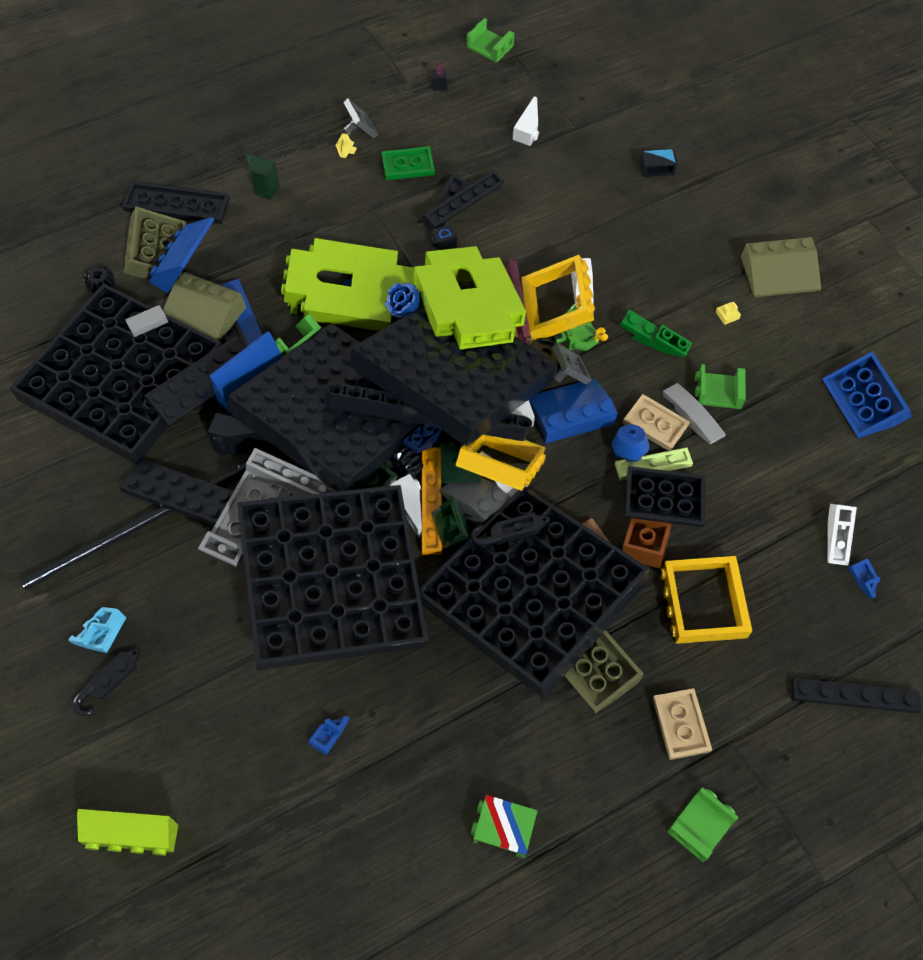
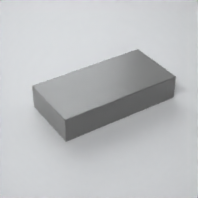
[126,305,168,337]

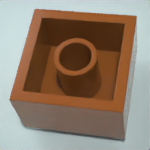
[622,518,672,569]

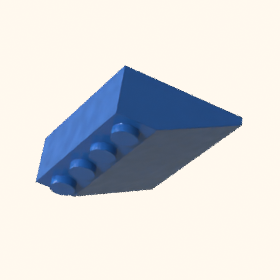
[149,217,214,294]
[209,332,283,418]
[822,351,912,439]
[529,378,618,444]

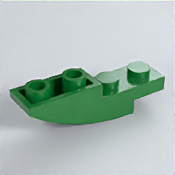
[619,310,692,357]

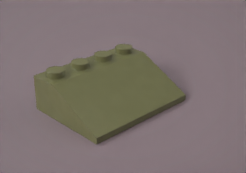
[124,206,186,278]
[741,237,821,297]
[163,272,247,341]
[564,630,644,714]

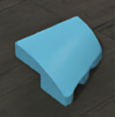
[68,607,126,653]

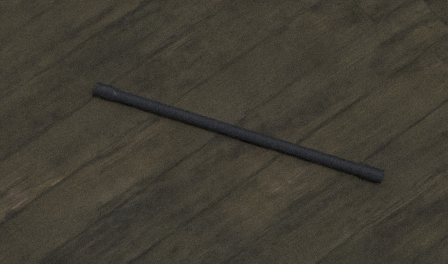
[20,460,248,590]

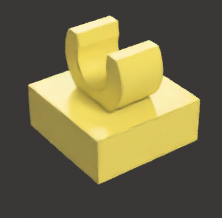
[336,133,357,158]
[715,302,741,325]

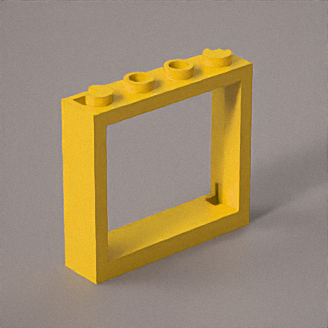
[521,255,595,341]
[456,434,546,491]
[660,556,752,644]

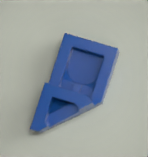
[848,559,880,599]
[309,716,350,755]

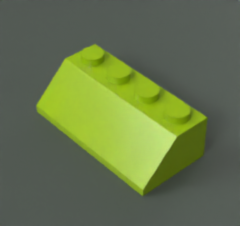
[77,809,178,856]

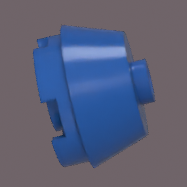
[385,283,421,317]
[612,424,650,462]

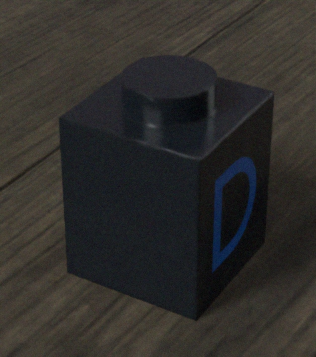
[430,224,457,250]

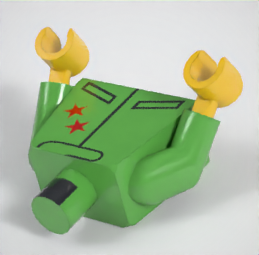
[552,294,608,351]

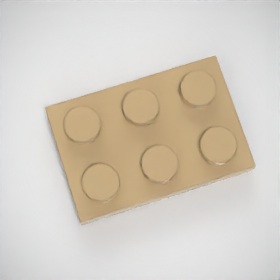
[623,394,690,451]
[652,688,712,760]

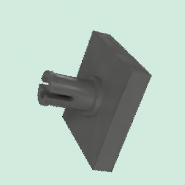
[343,98,379,139]
[552,343,592,385]

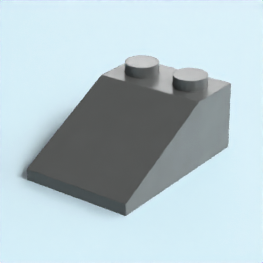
[439,470,510,527]

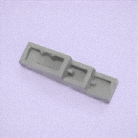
[663,383,725,444]

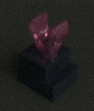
[432,62,447,91]

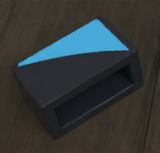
[639,149,678,177]

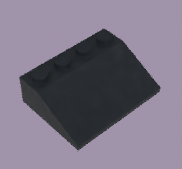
[624,466,705,527]

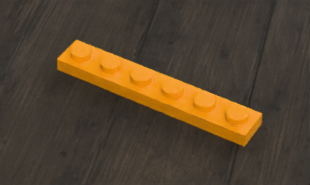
[422,447,442,555]

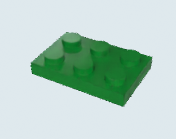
[381,146,435,181]

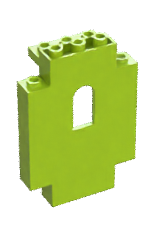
[281,238,415,331]
[413,246,526,349]

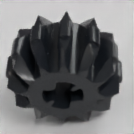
[83,265,115,294]
[392,445,423,477]

